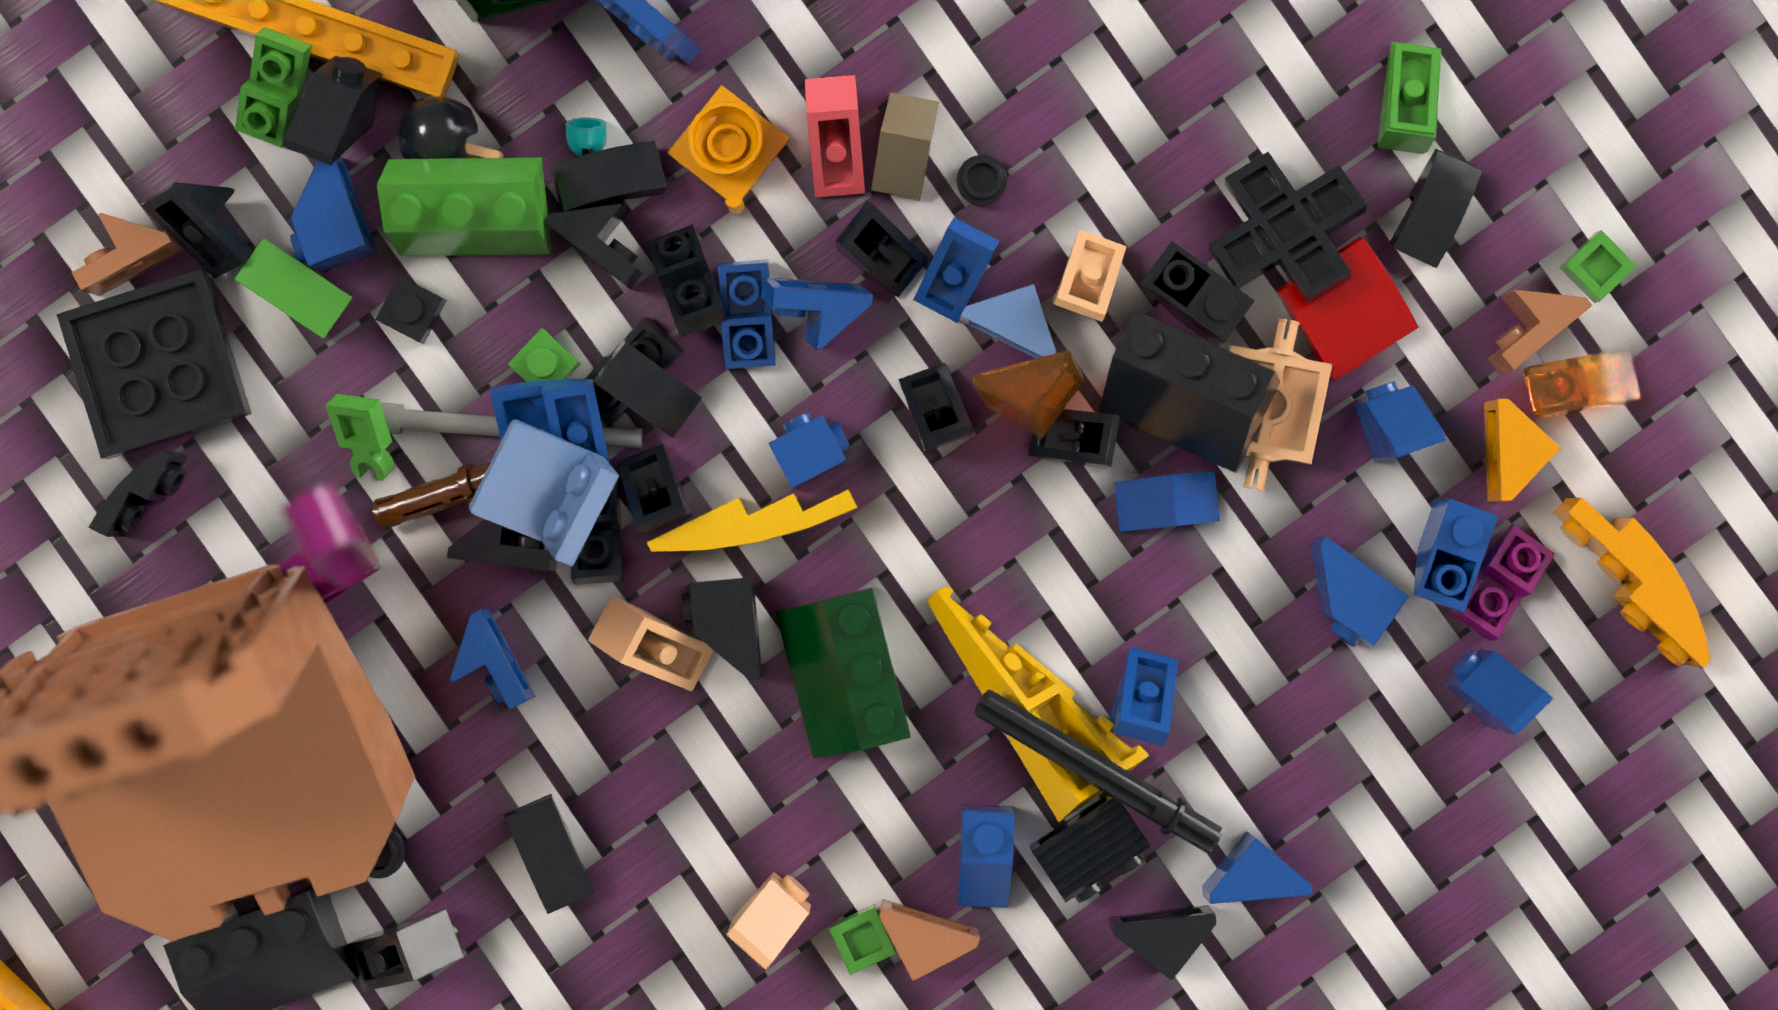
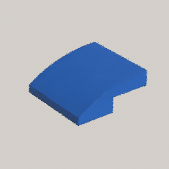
[490,379,610,464]

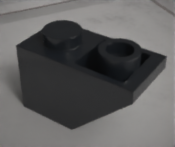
[1141,241,1255,346]

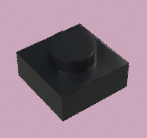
[375,275,447,345]

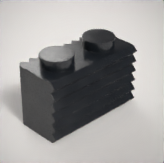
[1029,794,1150,903]

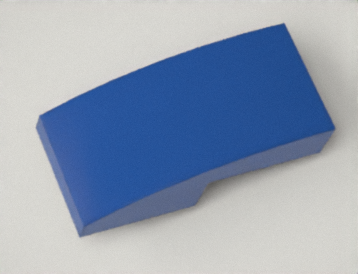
[718,259,776,369]

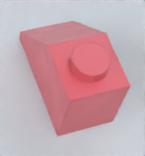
[805,75,865,198]

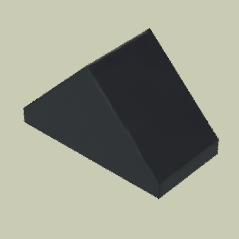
[835,201,929,298]
[898,363,974,453]
[1028,406,1120,469]
[617,443,693,534]
[1108,905,1217,981]

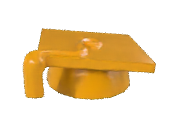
[667,85,790,215]

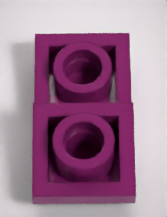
[1449,525,1555,641]

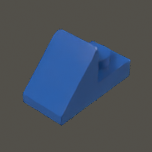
[913,217,999,323]
[761,277,873,350]
[450,608,536,710]
[1110,647,1178,747]

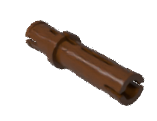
[373,462,491,530]

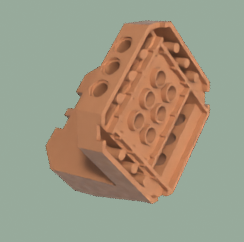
[0,565,415,941]

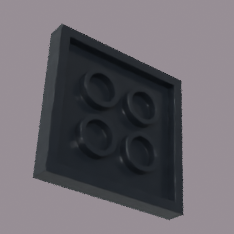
[56,269,252,459]

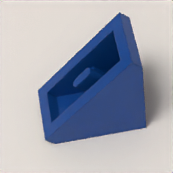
[1114,471,1220,532]
[1202,831,1313,904]

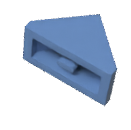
[959,284,1056,366]

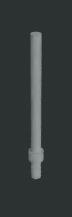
[381,403,644,448]

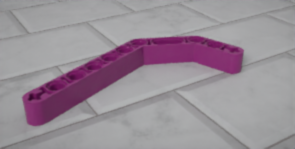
[279,484,382,604]

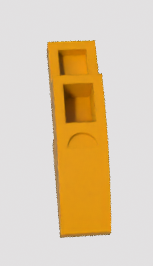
[1553,497,1711,668]

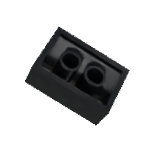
[1099,310,1280,474]
[163,886,357,1010]

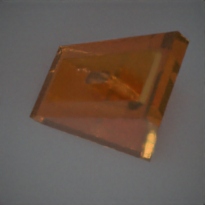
[972,350,1084,438]

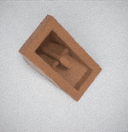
[879,899,980,981]

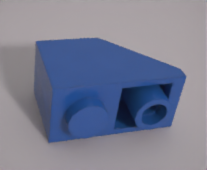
[1413,499,1498,613]

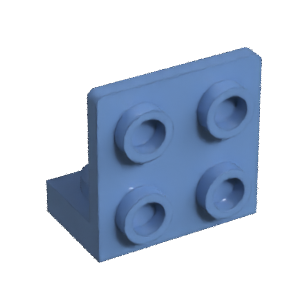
[469,420,619,567]

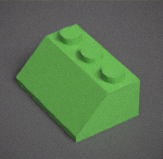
[377,157,551,256]

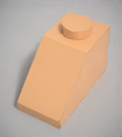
[588,596,714,692]
[726,872,811,970]

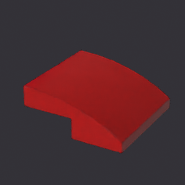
[1276,237,1419,382]

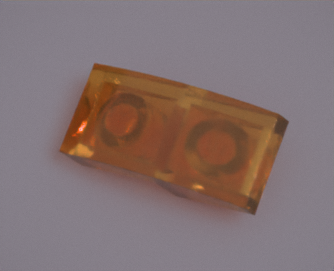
[1523,350,1641,418]

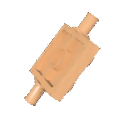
[1230,318,1332,491]

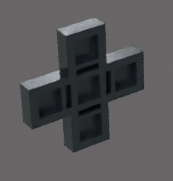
[1209,152,1367,305]

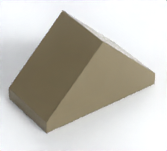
[871,92,939,201]

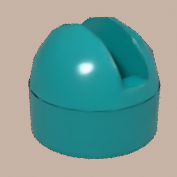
[565,117,607,156]

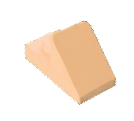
[1052,229,1127,322]

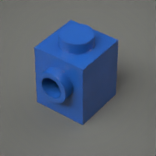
[768,412,851,489]

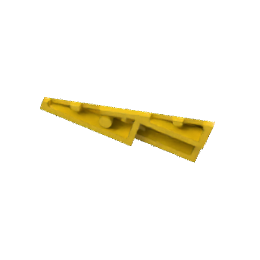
[927,586,1149,822]

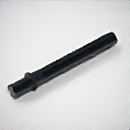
[974,690,1222,854]

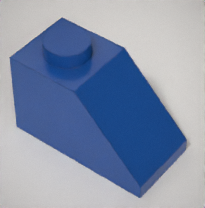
[290,156,377,272]
[1354,381,1447,462]
[1310,537,1409,647]
[1445,649,1553,735]
[957,804,1015,908]

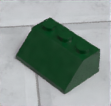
[775,587,911,758]

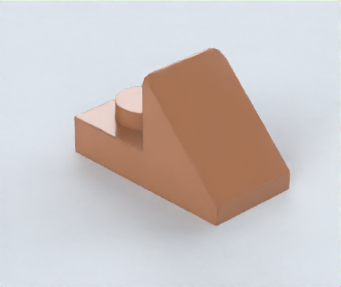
[72,213,185,296]
[1487,290,1593,374]

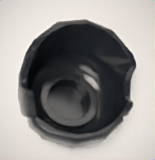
[399,96,478,159]

